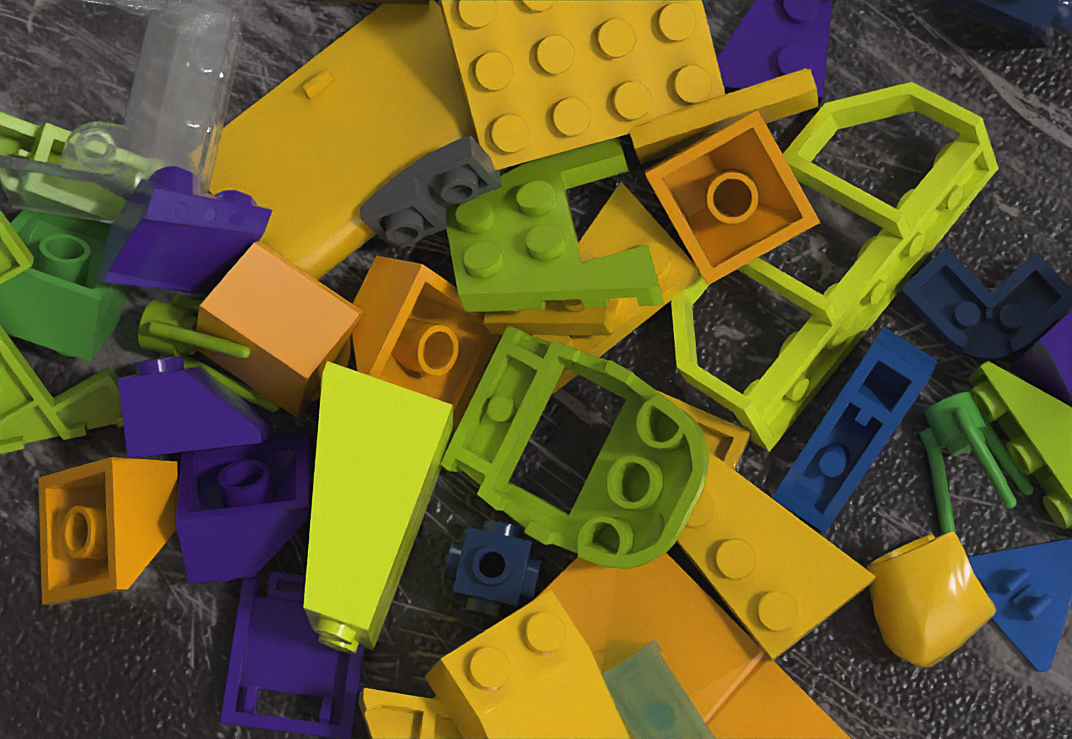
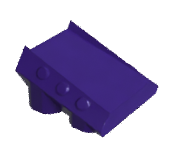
[96,166,272,296]

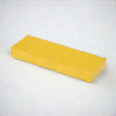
[629,68,819,164]

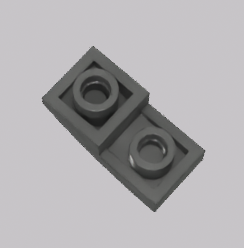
[360,135,501,249]

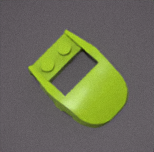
[440,325,709,569]

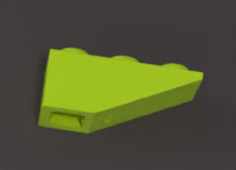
[968,361,1072,531]

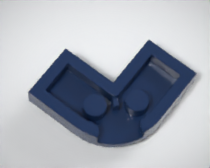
[897,247,1072,360]

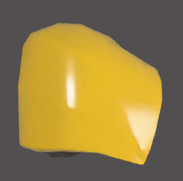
[867,532,996,668]

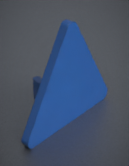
[967,538,1072,672]

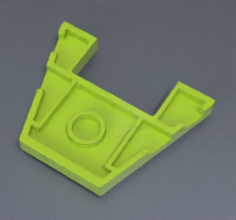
[446,137,664,312]
[0,210,124,454]

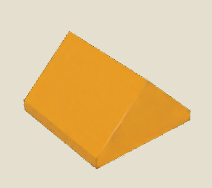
[194,241,364,418]

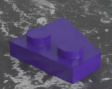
[717,0,832,105]

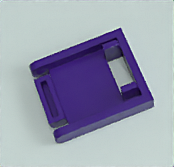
[220,571,365,739]

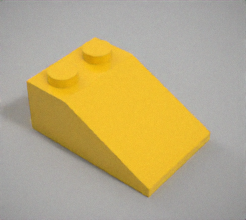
[425,590,630,739]

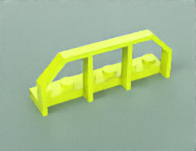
[671,82,999,452]

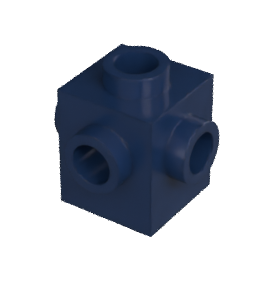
[444,521,542,619]

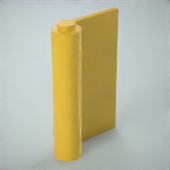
[182,0,476,280]

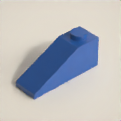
[771,326,937,533]

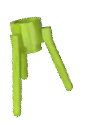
[138,295,280,413]

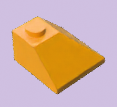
[645,109,820,285]
[352,255,501,434]
[38,457,178,605]

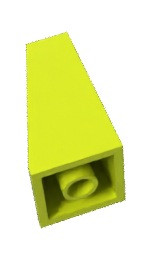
[303,361,453,654]

